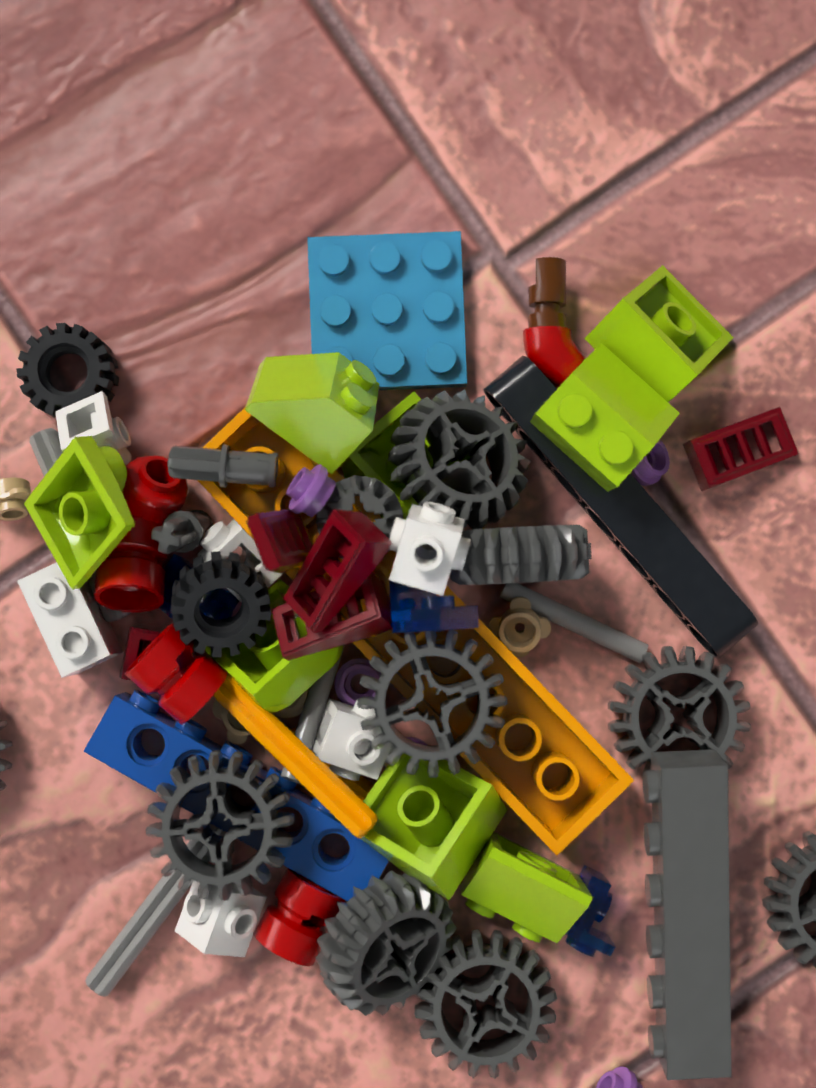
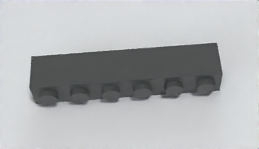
[643,749,732,1080]

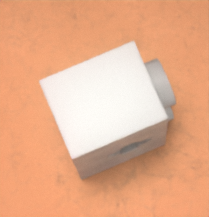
[17,562,124,678]

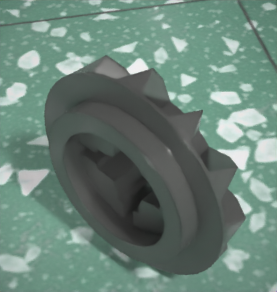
[316,475,403,559]

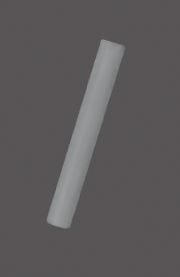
[500,583,648,663]
[281,645,345,783]

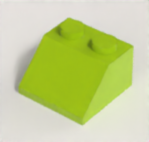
[584,265,734,402]
[530,343,680,492]
[245,352,380,474]
[360,738,507,900]
[460,832,593,943]

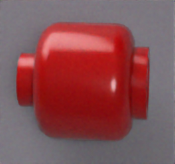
[122,455,189,525]

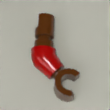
[523,257,586,388]

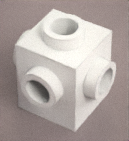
[389,502,471,596]
[312,698,394,781]
[175,880,267,957]

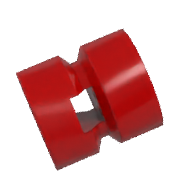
[94,517,167,613]
[125,623,228,725]
[253,867,346,967]

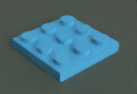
[307,231,467,390]

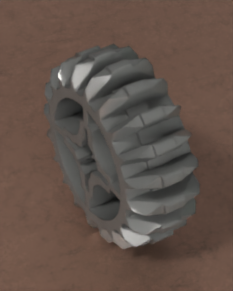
[387,389,531,530]
[450,525,592,585]
[357,627,507,778]
[608,646,751,772]
[146,750,295,901]
[762,831,816,968]
[315,871,457,1016]
[414,929,557,1079]

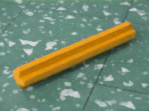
[213,675,378,839]

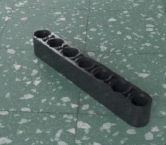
[483,356,758,659]

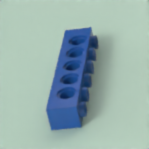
[83,690,389,902]

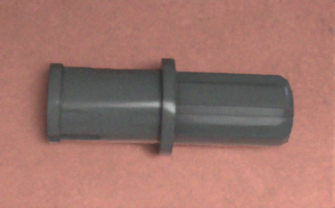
[168,444,278,488]
[151,509,214,554]

